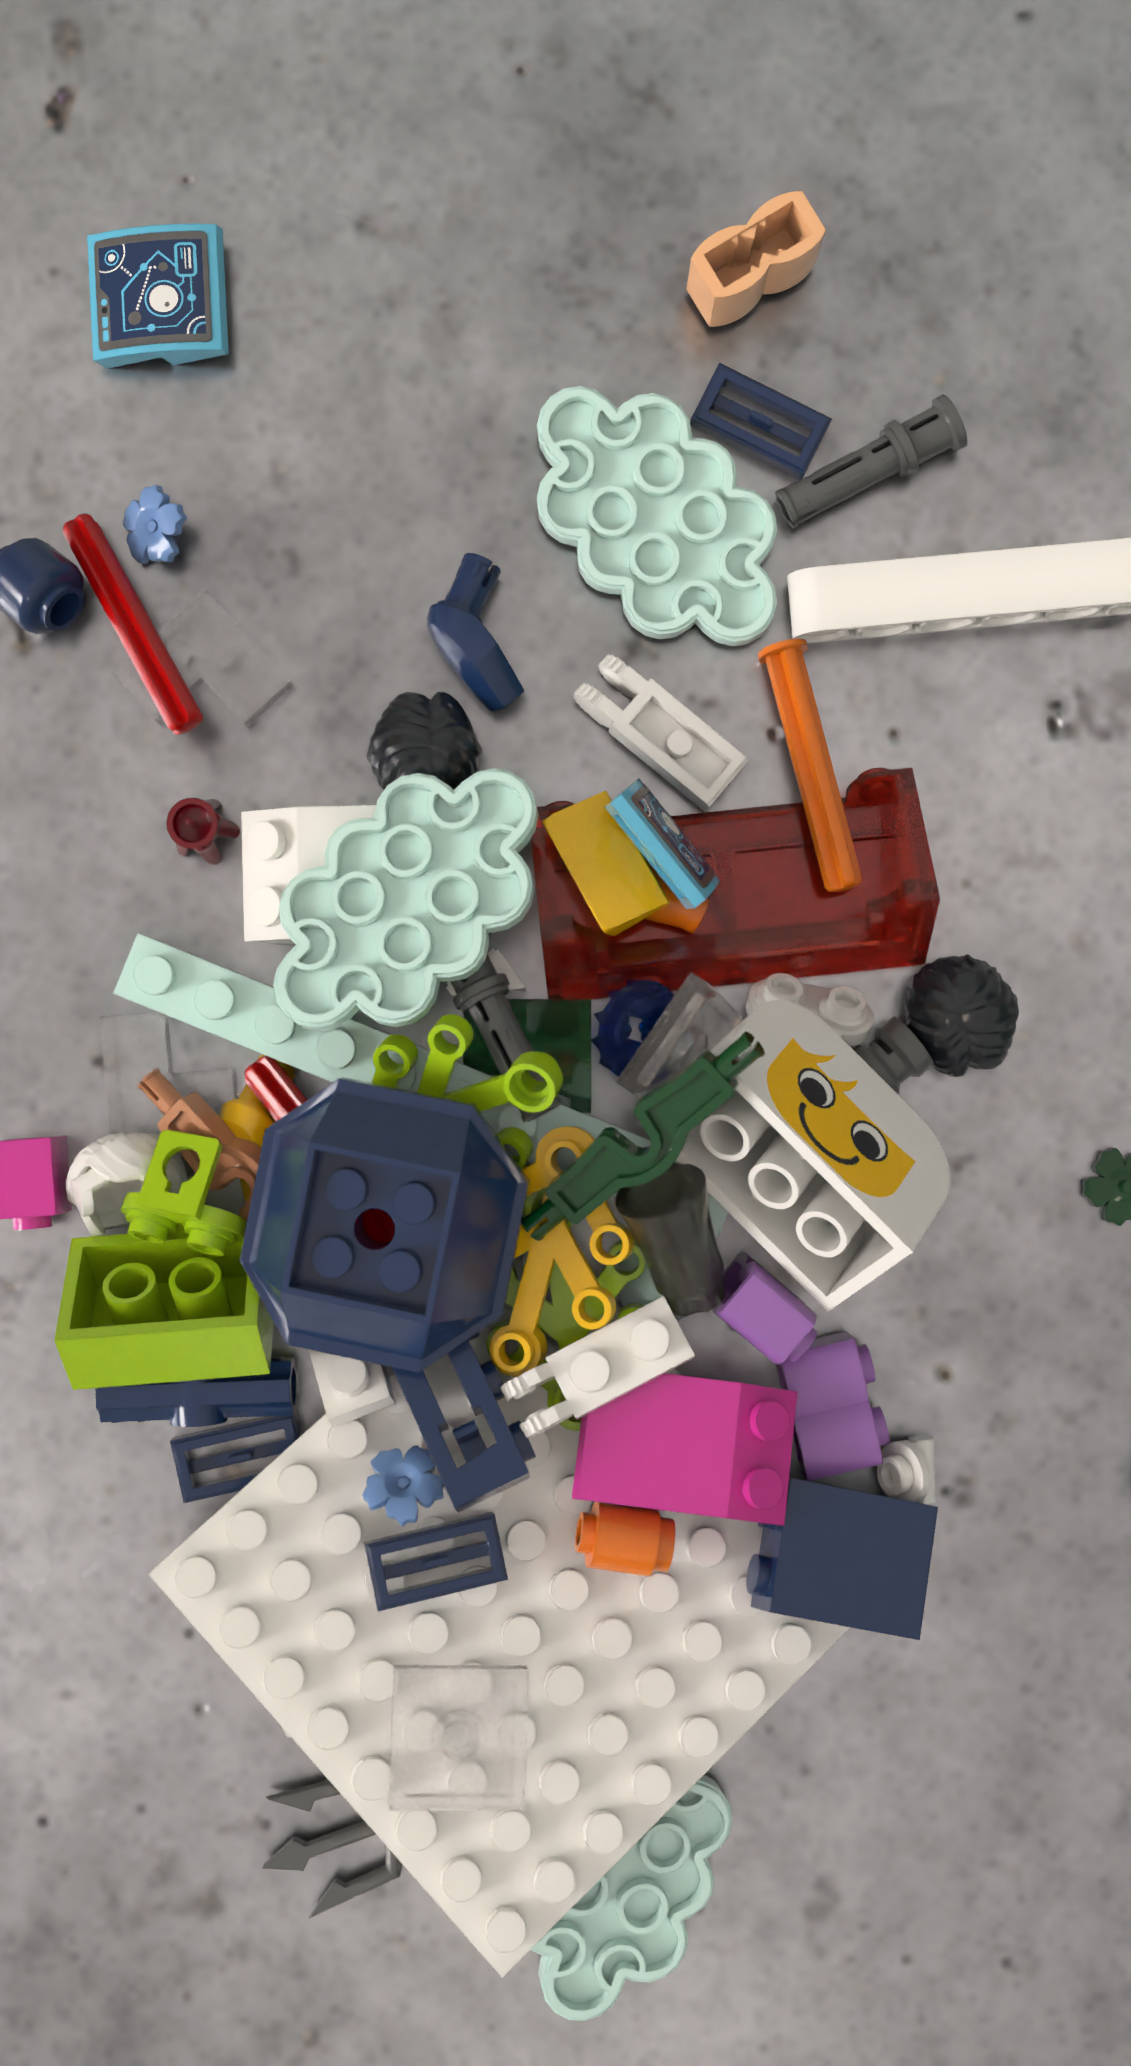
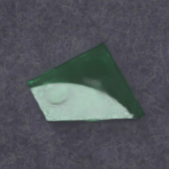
[463,999,591,1113]

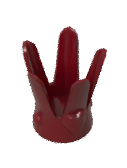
[166,798,240,865]

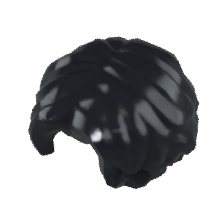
[367,692,482,790]
[903,954,1019,1077]

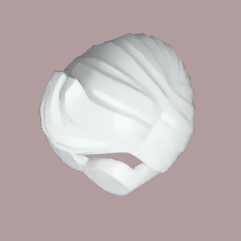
[65,1131,188,1236]

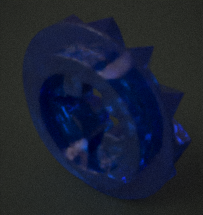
[590,979,683,1081]

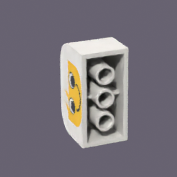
[640,1000,951,1312]

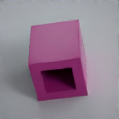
[0,1135,72,1230]

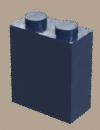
[746,1478,938,1640]

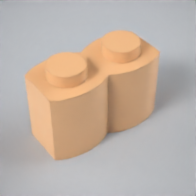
[686,191,826,327]

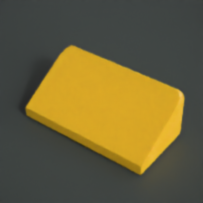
[542,790,670,936]

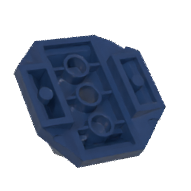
[240,1077,530,1373]

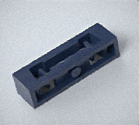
[392,1332,536,1513]

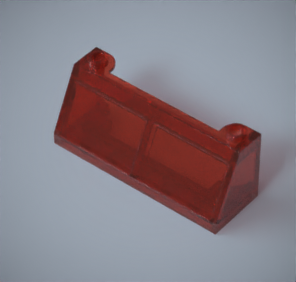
[531,767,940,1004]

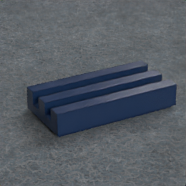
[690,362,832,480]
[170,1409,302,1503]
[364,1512,508,1612]

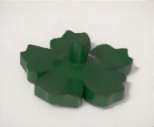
[1082,1147,1131,1226]

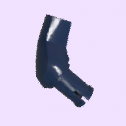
[427,553,525,711]

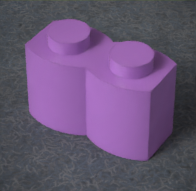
[705,1253,818,1364]
[776,1331,890,1481]

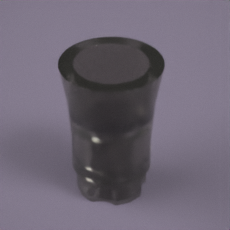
[615,1163,725,1317]

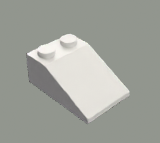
[241,805,376,945]

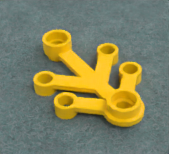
[490,1126,634,1377]

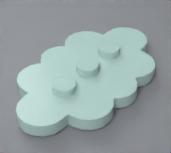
[536,386,777,646]
[273,768,539,1031]
[530,1775,732,2021]

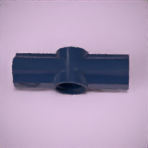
[95,1357,298,1427]

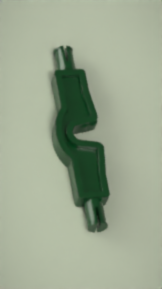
[522,1031,765,1241]

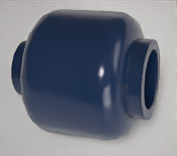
[0,538,84,635]

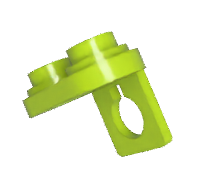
[121,1130,247,1256]

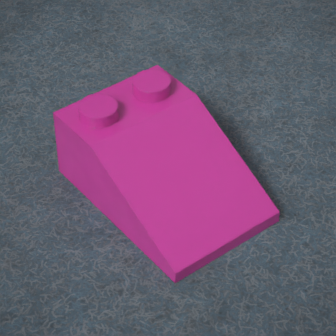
[572,1373,797,1526]

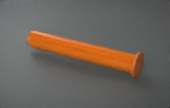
[757,638,862,892]

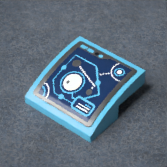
[87,223,229,369]
[605,778,720,909]

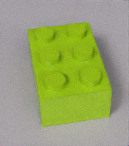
[54,1232,274,1390]

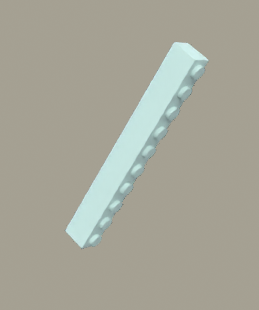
[113,933,728,1238]

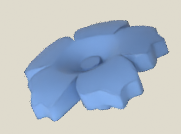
[123,485,187,564]
[363,1445,444,1526]

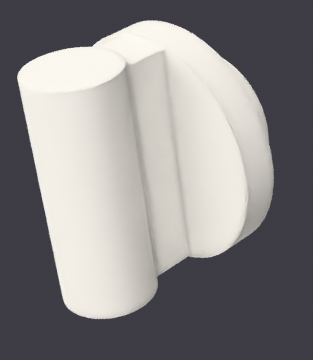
[877,1435,936,1504]

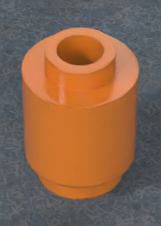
[575,1502,675,1577]

